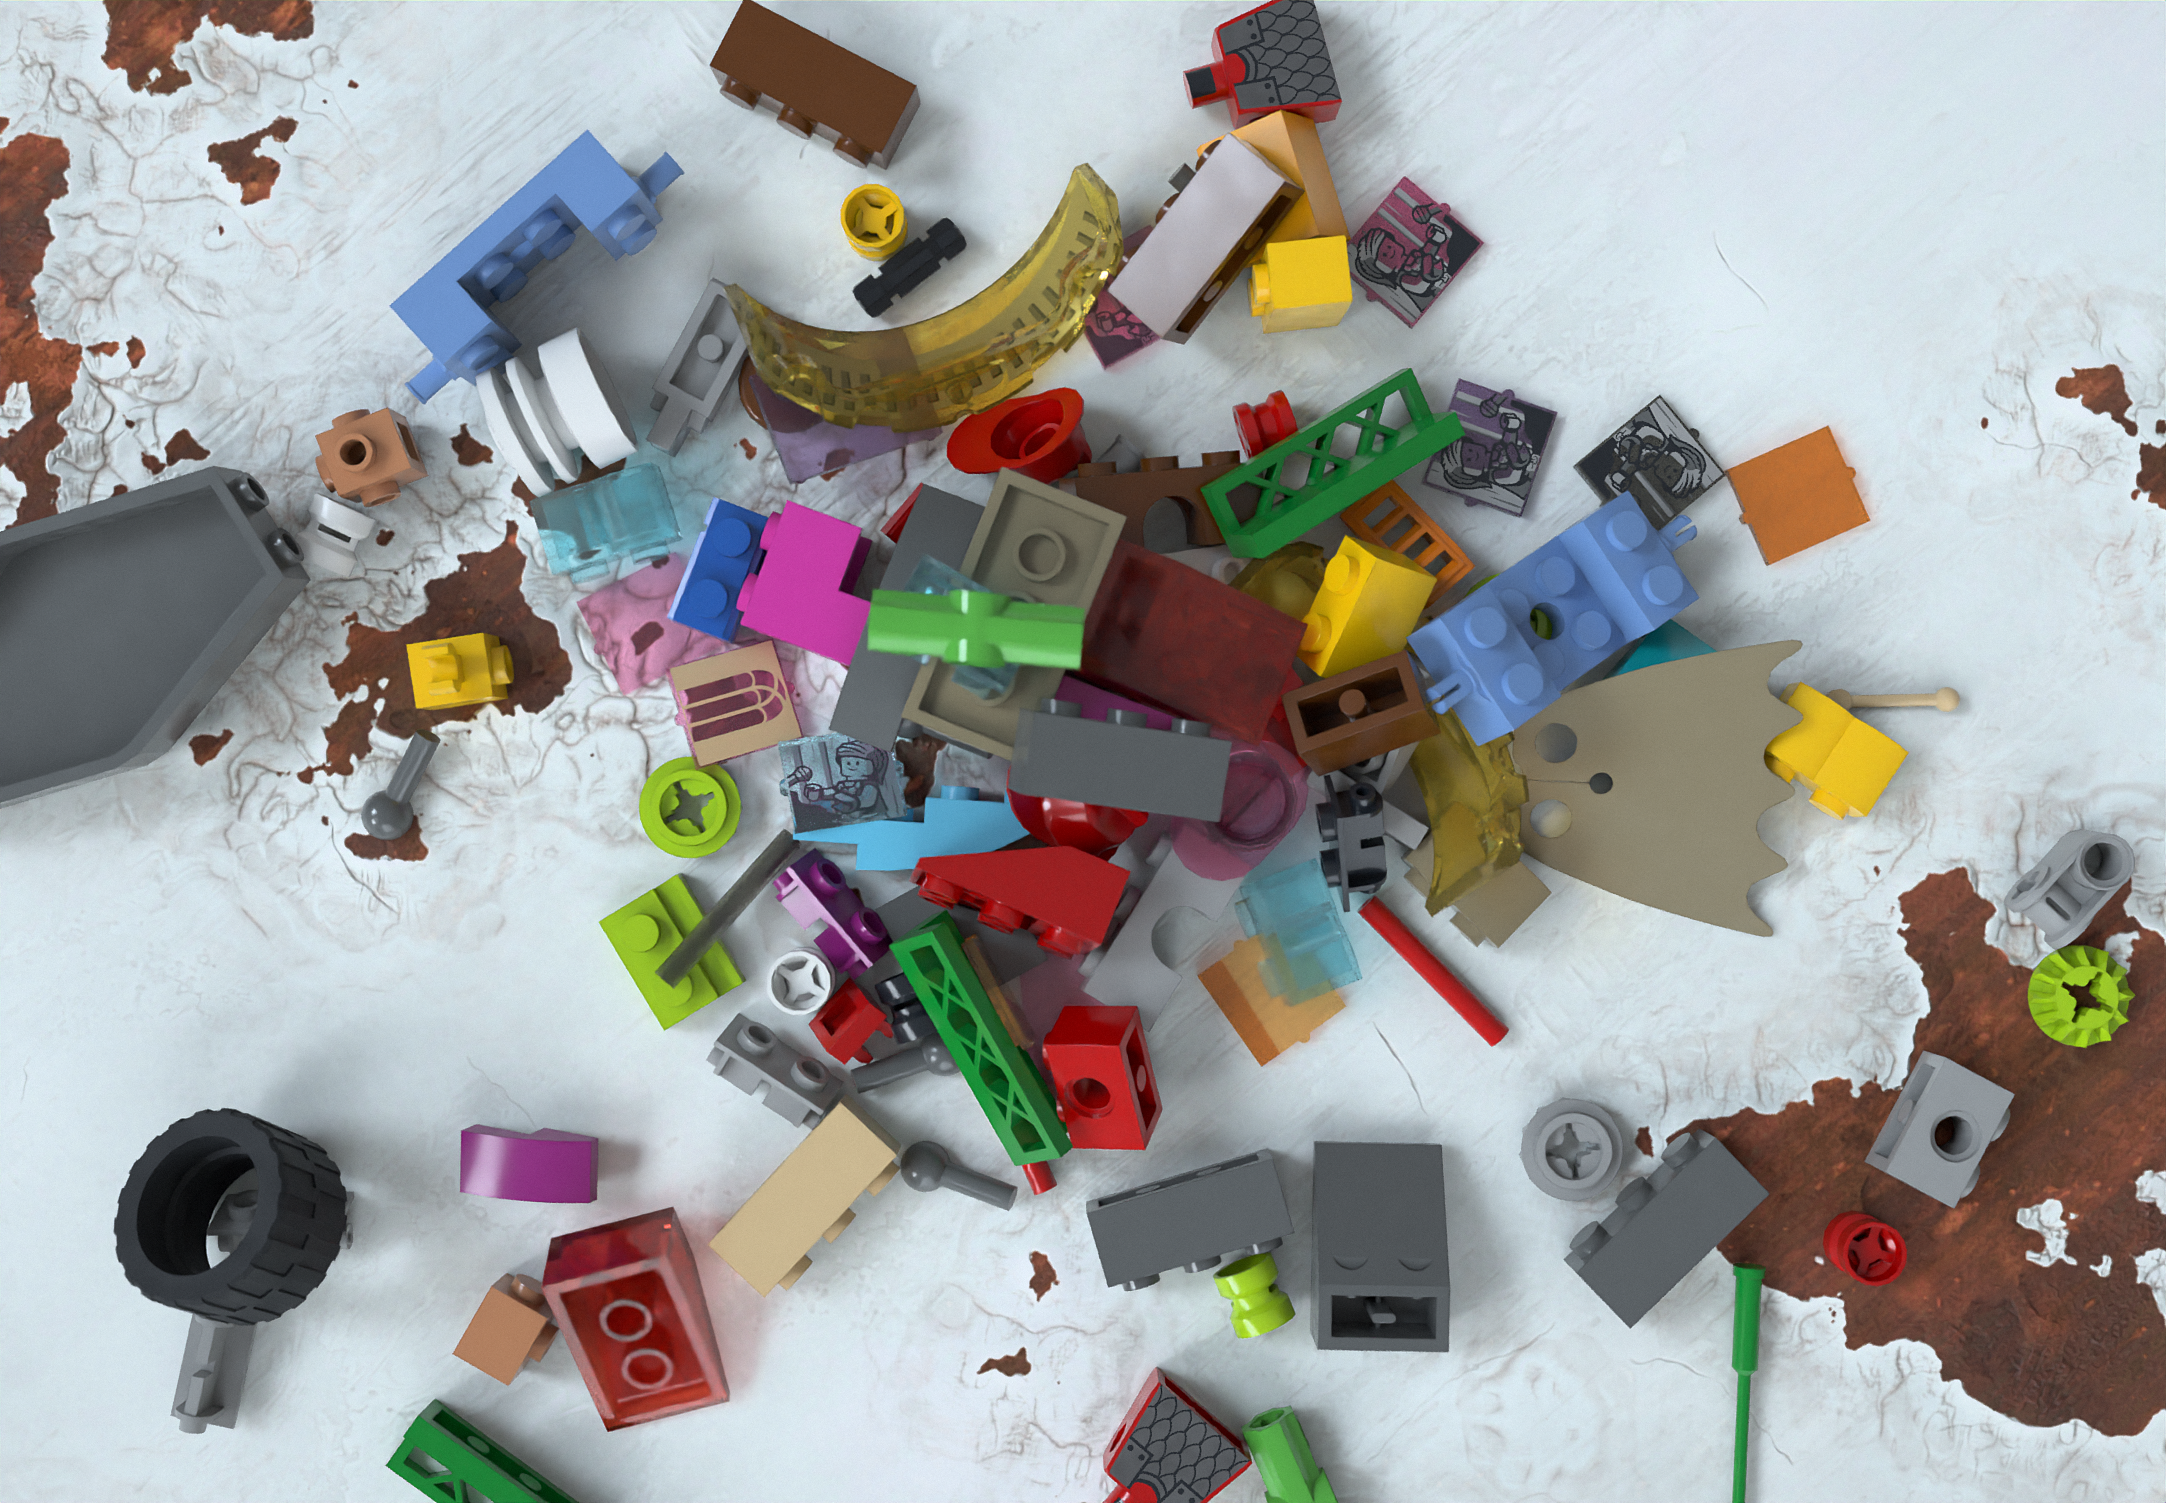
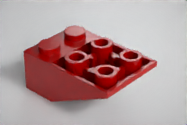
[909,845,1131,960]

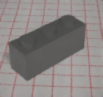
[1007,698,1232,822]
[1563,1129,1769,1329]
[1086,1148,1295,1291]

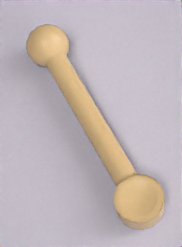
[1826,687,1960,712]

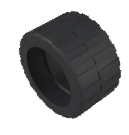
[113,1108,347,1326]

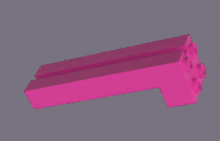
[737,500,1176,730]

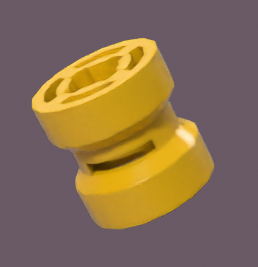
[840,184,908,261]

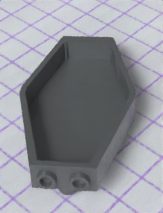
[0,466,311,809]

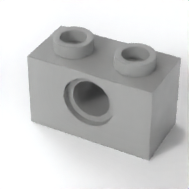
[1865,1050,2015,1208]

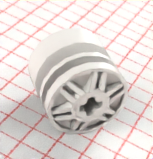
[475,327,639,498]

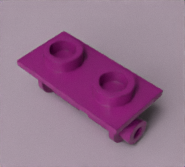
[772,848,893,980]

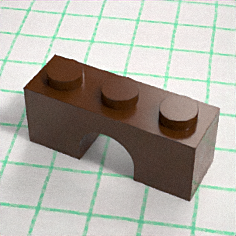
[1059,450,1264,554]

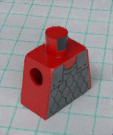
[1183,0,1342,130]
[1102,1367,1252,1503]

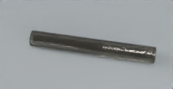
[654,829,802,989]

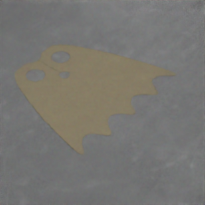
[1508,640,1803,937]

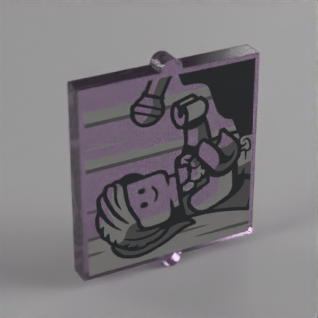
[1422,378,1558,518]

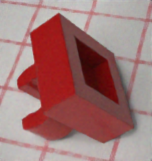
[808,977,894,1065]

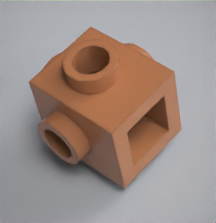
[315,407,429,507]

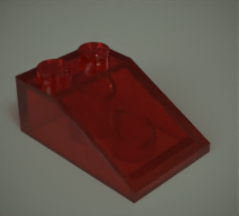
[541,1207,730,1432]

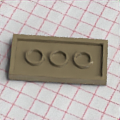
[901,467,1127,762]

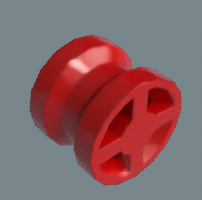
[1232,390,1298,460]

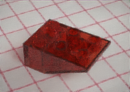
[1072,539,1308,748]

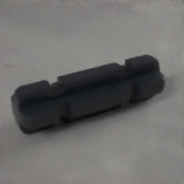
[852,218,967,318]

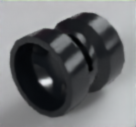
[874,972,937,1045]

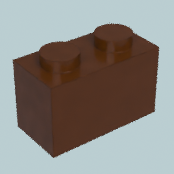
[1281,649,1442,776]

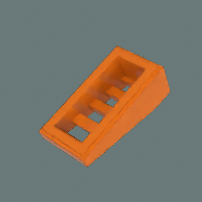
[1339,479,1476,611]

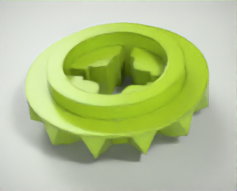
[639,757,743,858]
[2028,945,2136,1048]

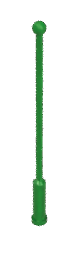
[1732,1263,1766,1503]

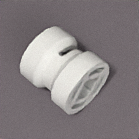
[294,493,376,578]
[766,947,837,1015]

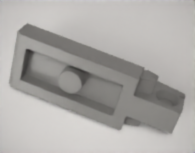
[646,278,772,457]

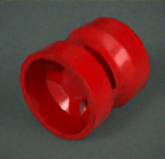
[1823,1210,1907,1287]

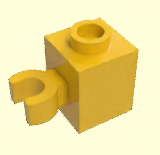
[406,633,514,710]

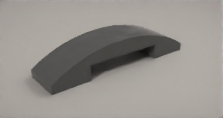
[829,484,985,753]

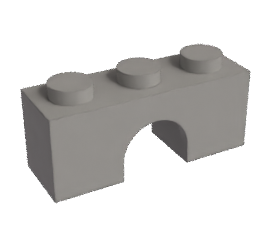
[1077,826,1251,1032]

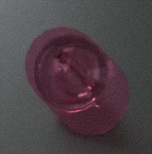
[1169,739,1308,881]

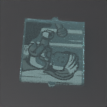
[778,733,907,834]

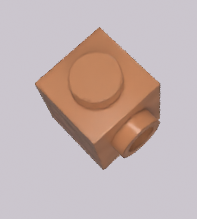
[452,1273,561,1386]

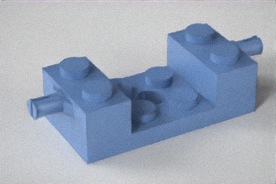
[390,129,684,405]
[1406,490,1699,746]

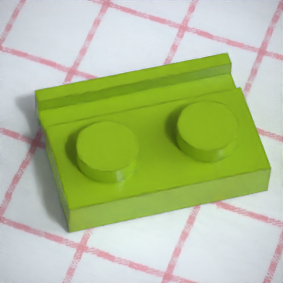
[598,873,747,1031]

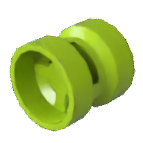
[1213,1252,1296,1339]

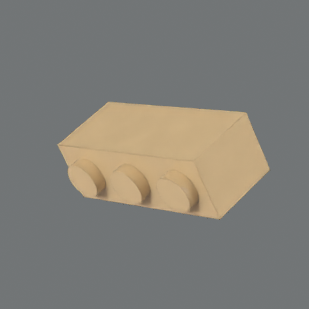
[708,1094,902,1298]

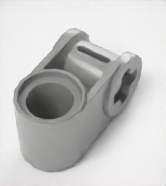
[2004,829,2135,949]

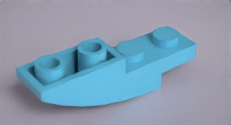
[793,785,1030,871]

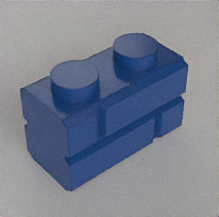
[667,497,769,645]

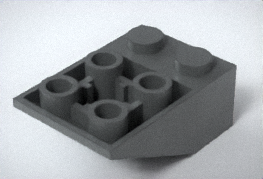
[1310,1141,1450,1352]

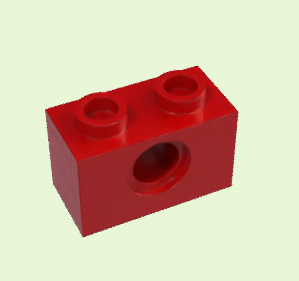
[1042,1006,1163,1150]

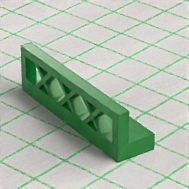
[1200,368,1466,558]
[889,910,1073,1166]
[385,1399,579,1503]

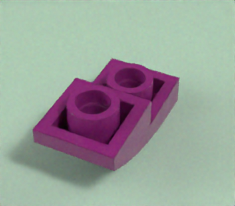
[460,1124,599,1203]

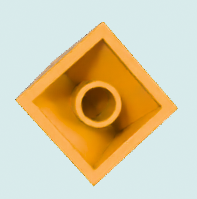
[1196,110,1351,269]

